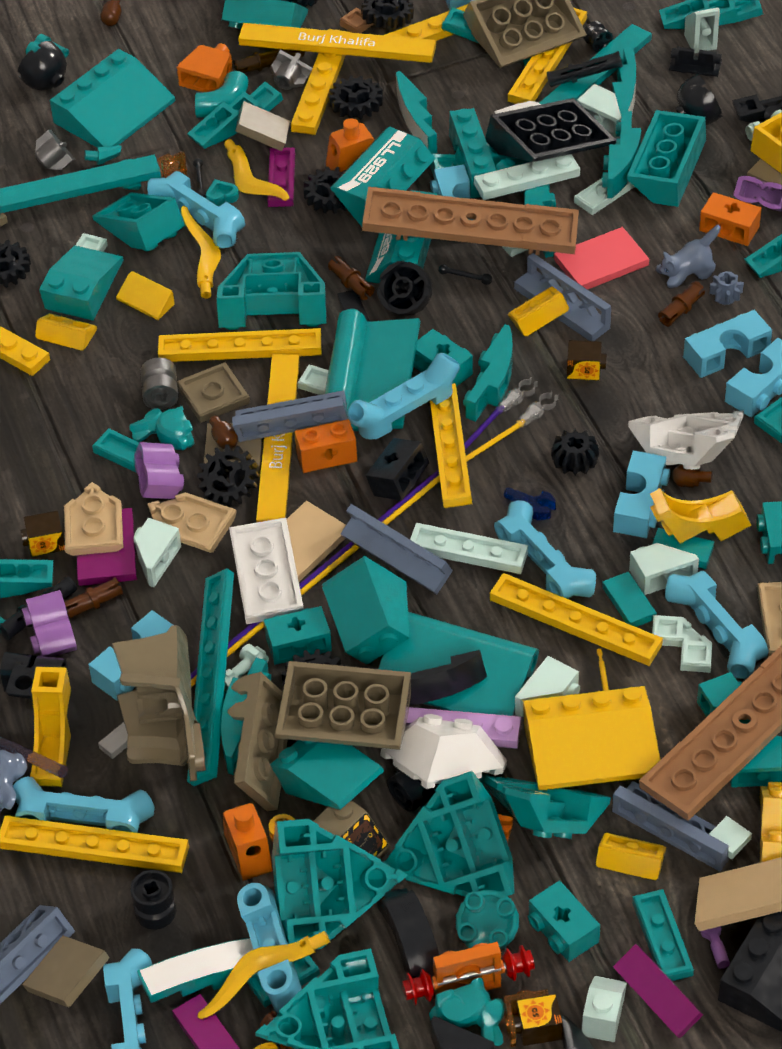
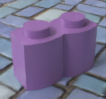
[734,176,782,211]
[134,442,184,499]
[22,590,77,657]

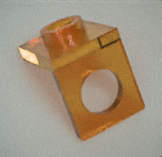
[157,151,187,178]
[504,989,549,1047]

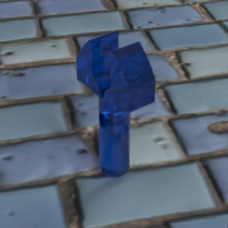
[504,487,556,520]

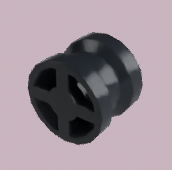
[583,21,613,52]

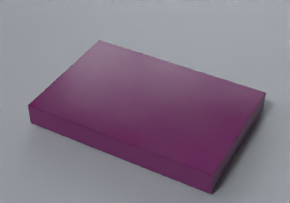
[77,508,137,586]

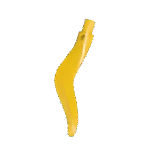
[224,139,289,201]
[181,206,221,299]
[198,931,330,1019]

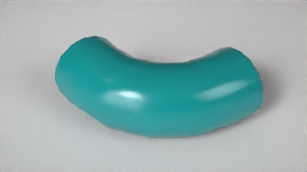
[195,71,249,118]

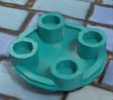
[456,890,519,950]

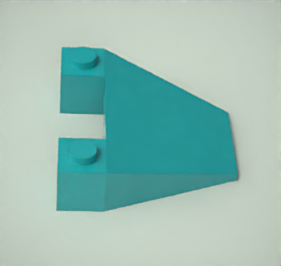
[217,252,327,330]

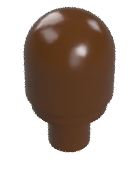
[100,0,122,26]
[209,415,238,449]
[672,464,713,488]

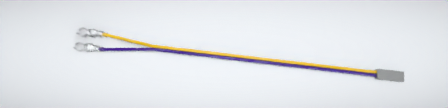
[98,378,558,759]

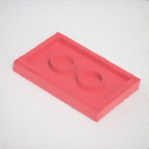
[554,227,650,290]

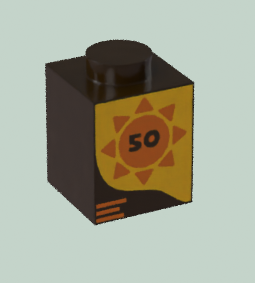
[567,340,607,380]
[20,511,65,557]
[511,994,563,1046]

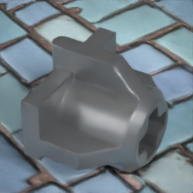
[270,49,312,90]
[35,130,75,170]

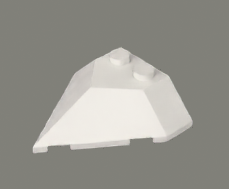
[628,410,744,470]
[380,714,507,789]

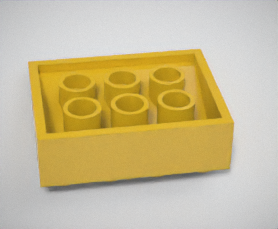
[523,686,660,791]

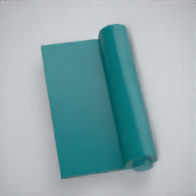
[324,309,421,431]
[378,612,539,716]

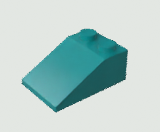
[92,192,186,251]
[39,245,124,321]
[270,740,384,810]

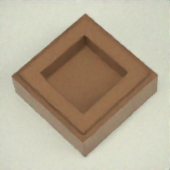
[340,7,374,33]

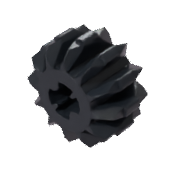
[551,428,599,476]

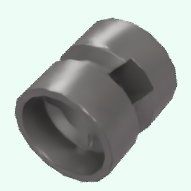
[140,358,178,410]

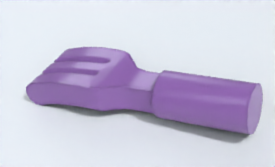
[700,926,730,968]

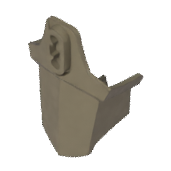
[112,625,206,782]

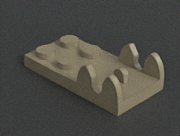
[228,672,288,811]

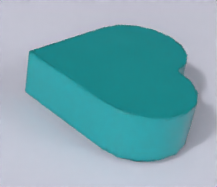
[206,179,239,207]

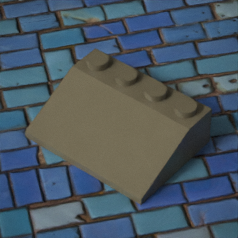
[463,0,587,68]
[275,661,411,750]

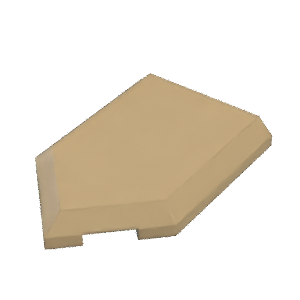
[64,482,123,556]
[147,492,236,553]

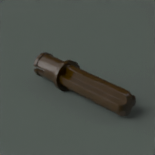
[233,49,305,73]

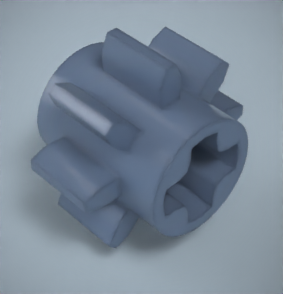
[709,271,744,305]

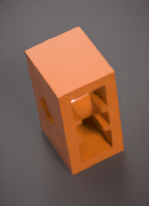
[699,192,762,246]
[295,419,357,473]

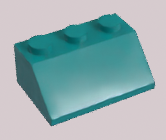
[221,0,308,29]

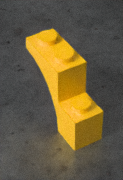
[650,488,752,544]
[30,667,71,787]
[760,782,782,863]

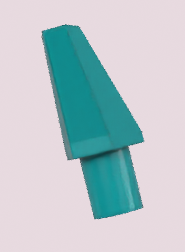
[84,145,121,165]

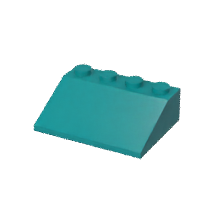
[50,49,176,147]

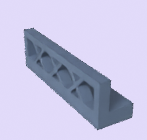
[514,253,611,341]
[232,390,348,442]
[341,504,453,595]
[612,781,730,871]
[0,905,75,1004]

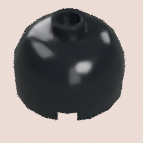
[18,40,67,91]
[675,74,722,125]
[377,261,432,315]

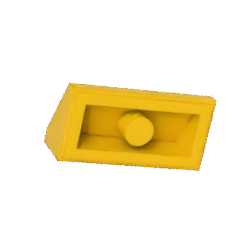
[116,271,174,320]
[508,286,569,337]
[35,313,97,350]
[596,833,666,880]

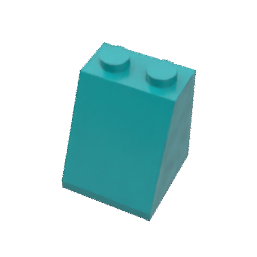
[322,556,410,665]

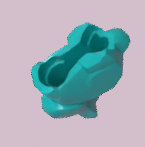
[129,406,195,451]
[429,978,505,1046]

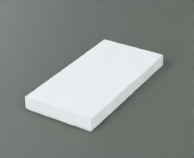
[229,518,304,624]

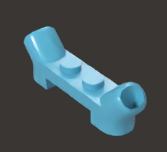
[147,171,245,248]
[347,353,460,440]
[494,500,596,599]
[665,571,768,679]
[13,776,155,833]
[237,883,302,1015]
[103,949,152,1049]

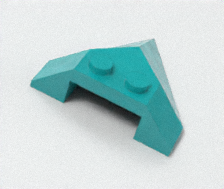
[383,771,514,896]
[479,773,611,839]
[272,819,408,950]
[255,948,399,1049]

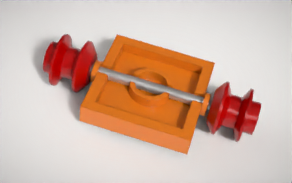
[402,942,535,1006]

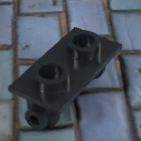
[669,46,722,77]

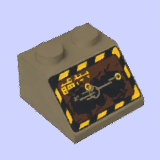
[313,800,391,859]

